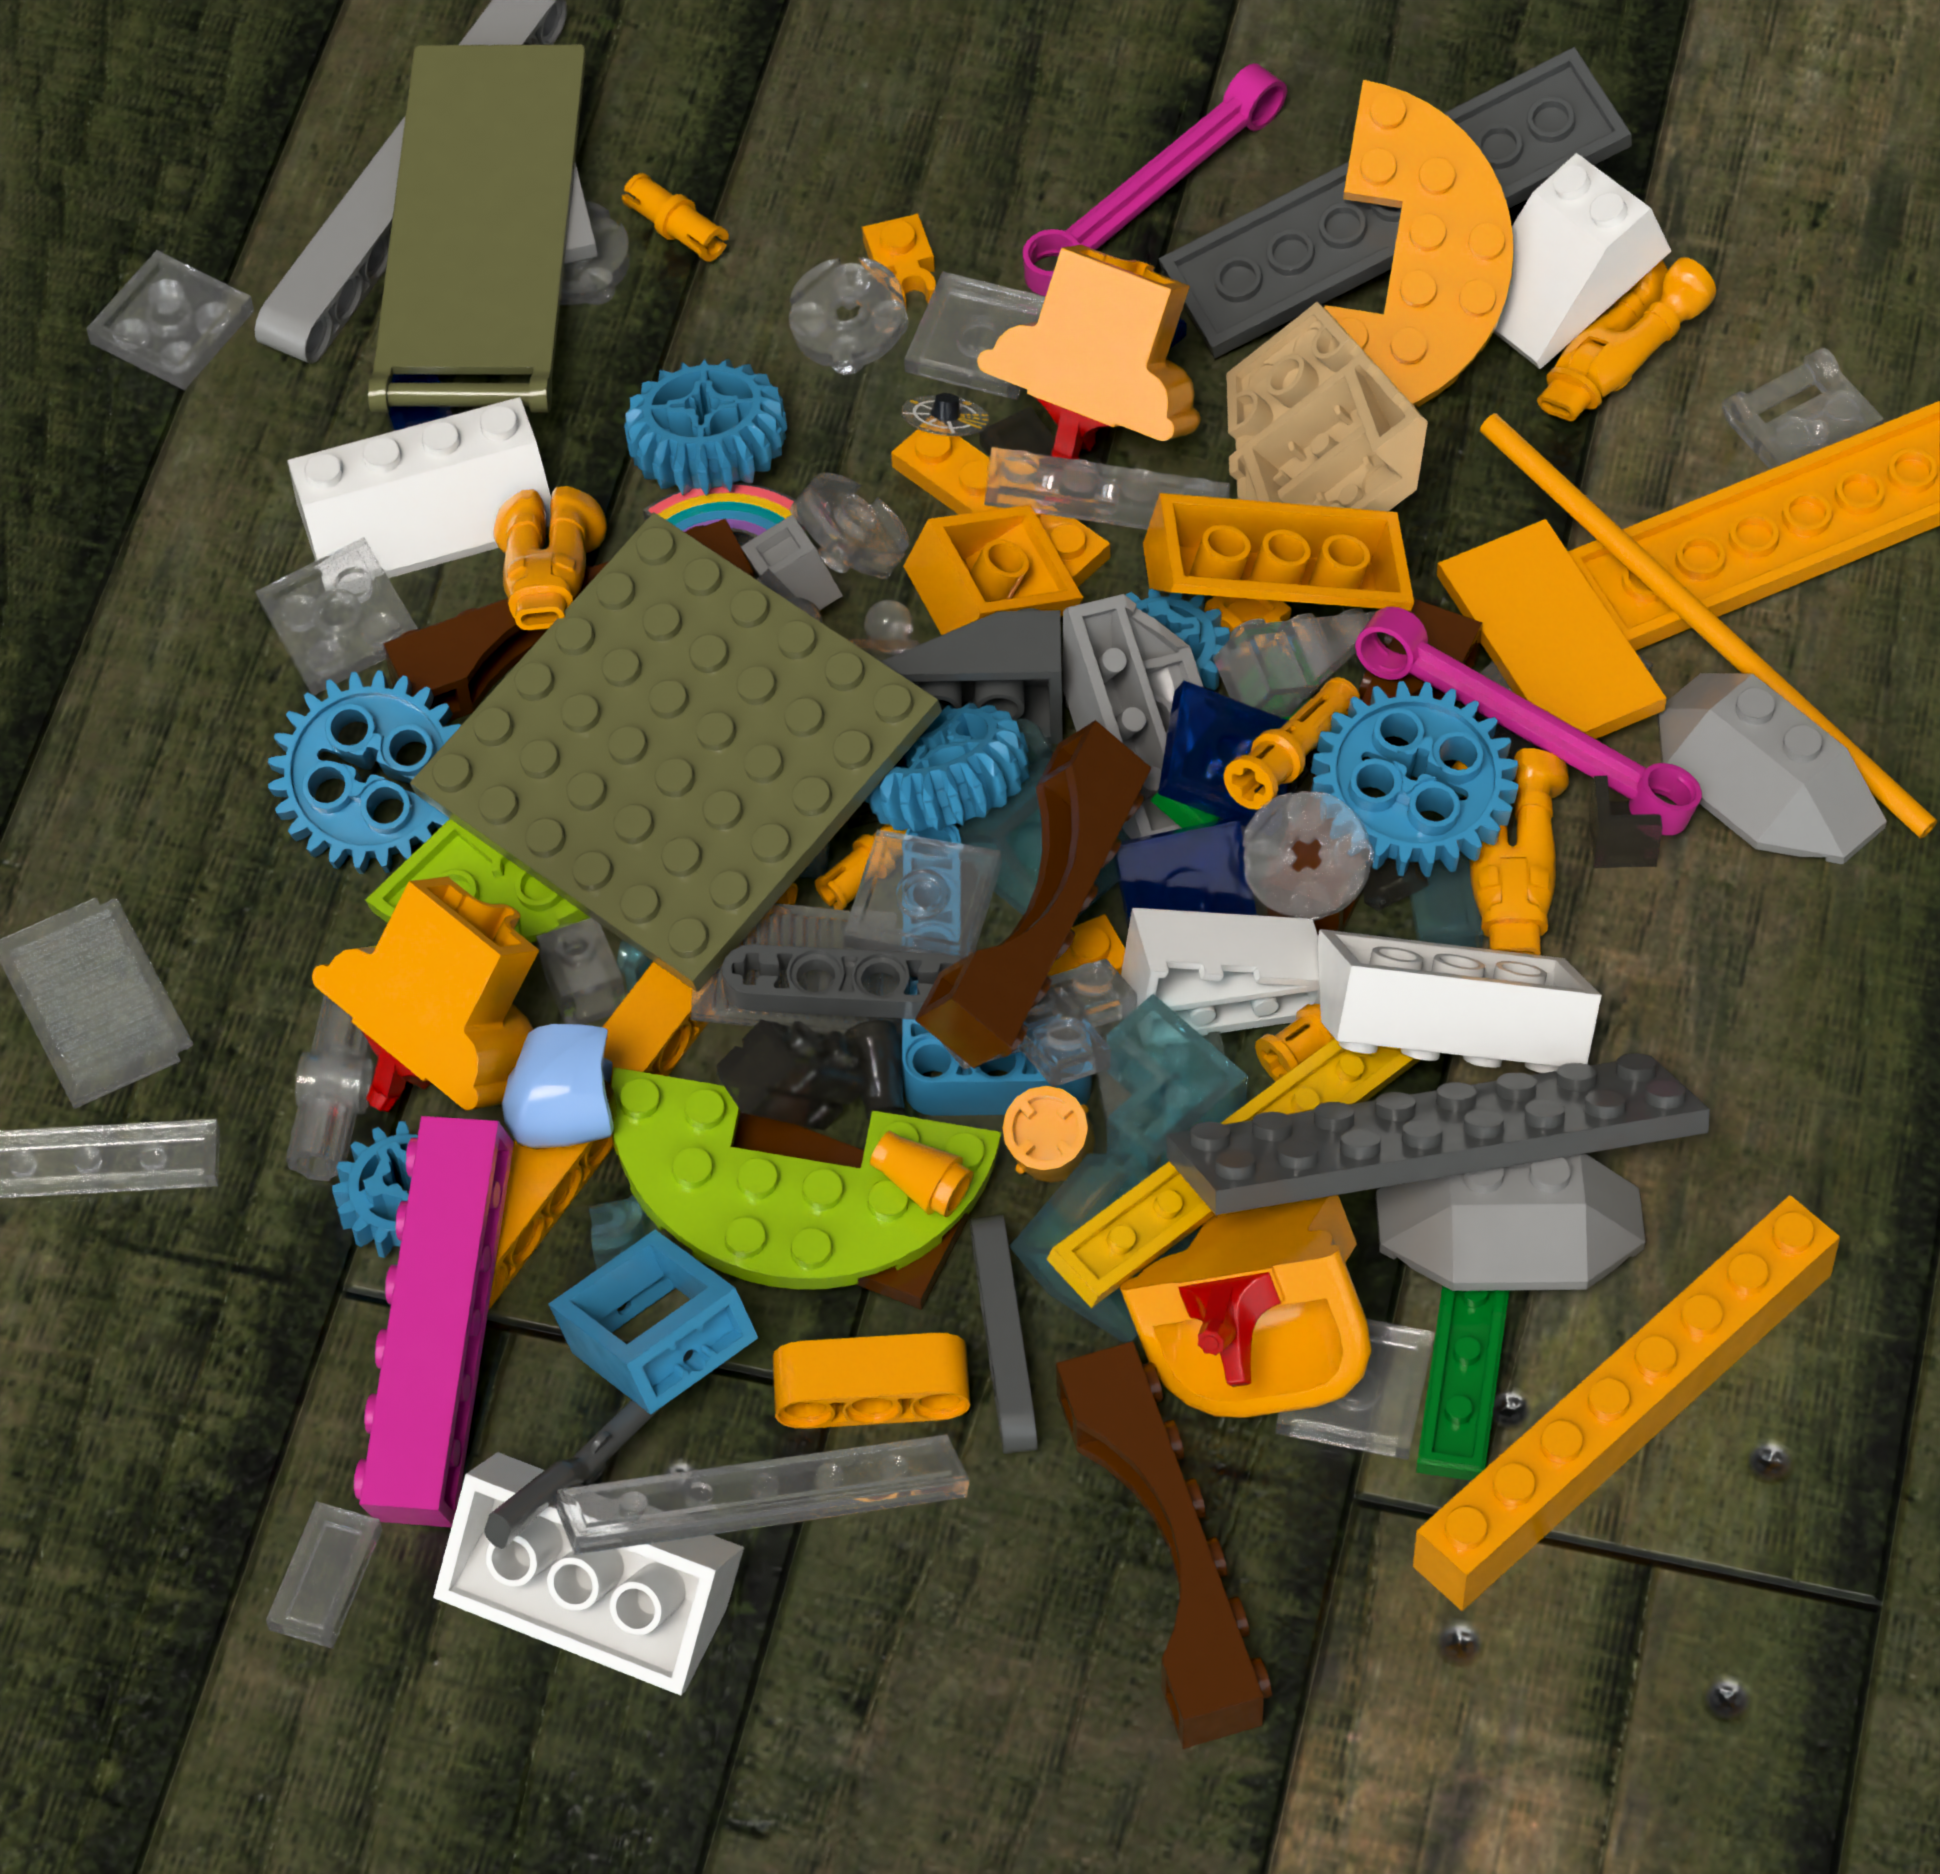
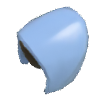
[502,1024,617,1149]

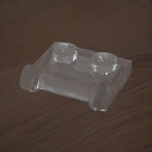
[1722,347,1884,469]

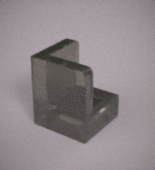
[1589,775,1663,868]

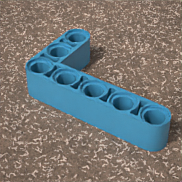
[902,824,1092,1116]

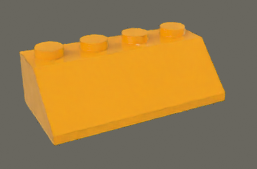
[1143,493,1414,611]

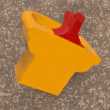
[977,245,1201,472]
[312,877,539,1112]
[1119,1195,1372,1418]

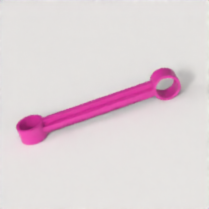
[1023,63,1287,297]
[1355,607,1702,835]

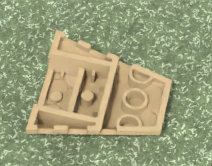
[1226,302,1428,511]

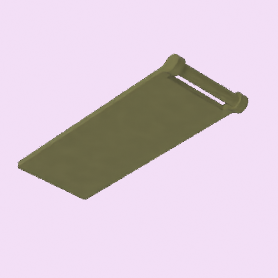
[368,45,586,413]

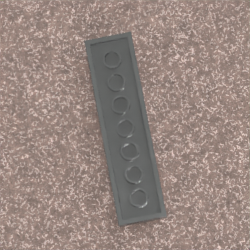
[1159,47,1632,359]
[1166,1053,1710,1215]

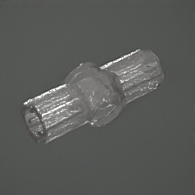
[286,995,372,1181]

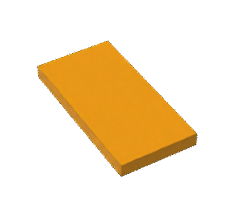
[1437,519,1666,739]

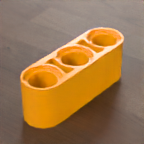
[773,1333,970,1429]

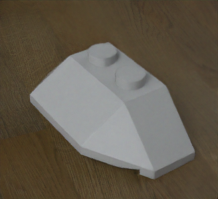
[1062,594,1214,849]
[1657,673,1887,865]
[1375,1153,1645,1291]

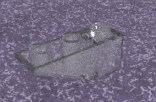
[1213,608,1380,722]

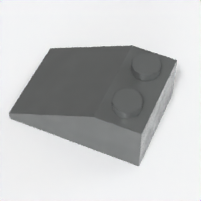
[881,608,1063,744]

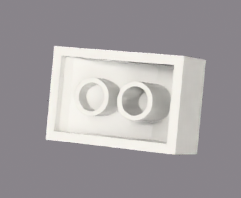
[1493,153,1671,369]

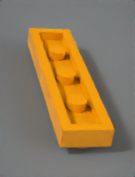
[891,417,1110,587]

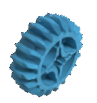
[624,358,787,496]
[865,703,1030,833]

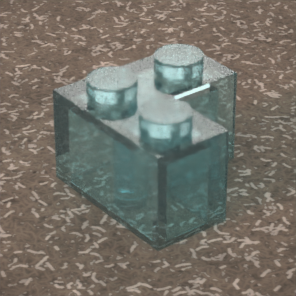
[1106,994,1248,1183]

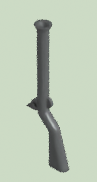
[485,1350,693,1549]

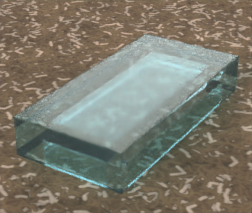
[1406,851,1483,947]

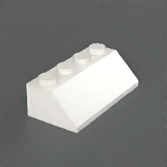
[287,397,551,595]
[1317,929,1602,1073]
[433,1452,744,1695]

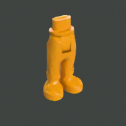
[1537,257,1716,421]
[493,486,607,630]
[1452,748,1569,955]

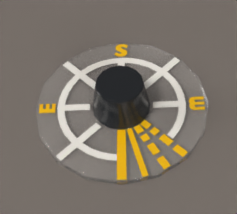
[901,393,989,436]

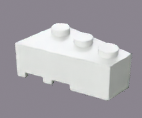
[1120,908,1320,1045]

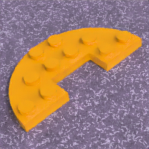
[1324,80,1513,408]

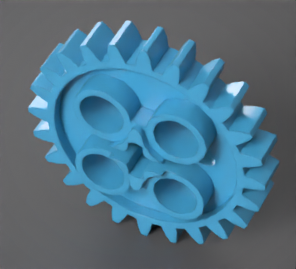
[268,670,461,874]
[1311,681,1519,877]

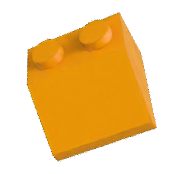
[903,504,1083,635]

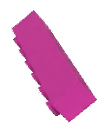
[354,1116,514,1528]

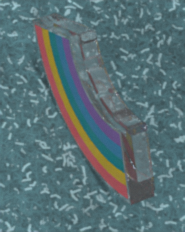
[643,483,814,545]

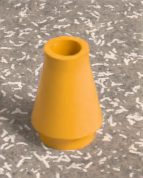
[870,1131,973,1217]

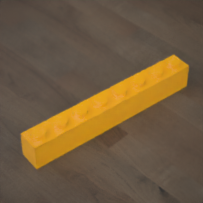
[1413,1195,1840,1611]

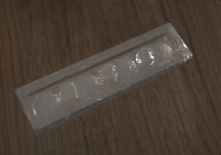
[984,447,1230,530]

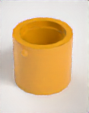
[1002,1085,1095,1183]

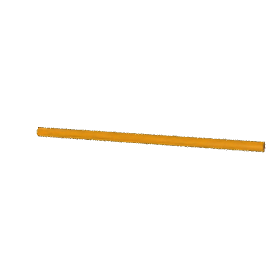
[1479,413,1938,839]

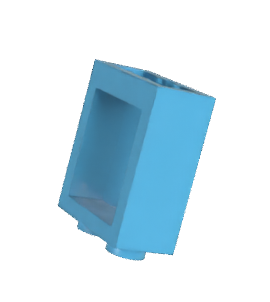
[548,1230,758,1415]

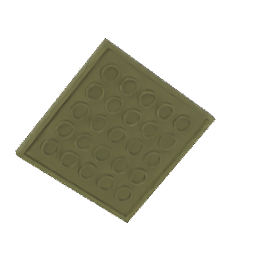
[410,512,942,993]

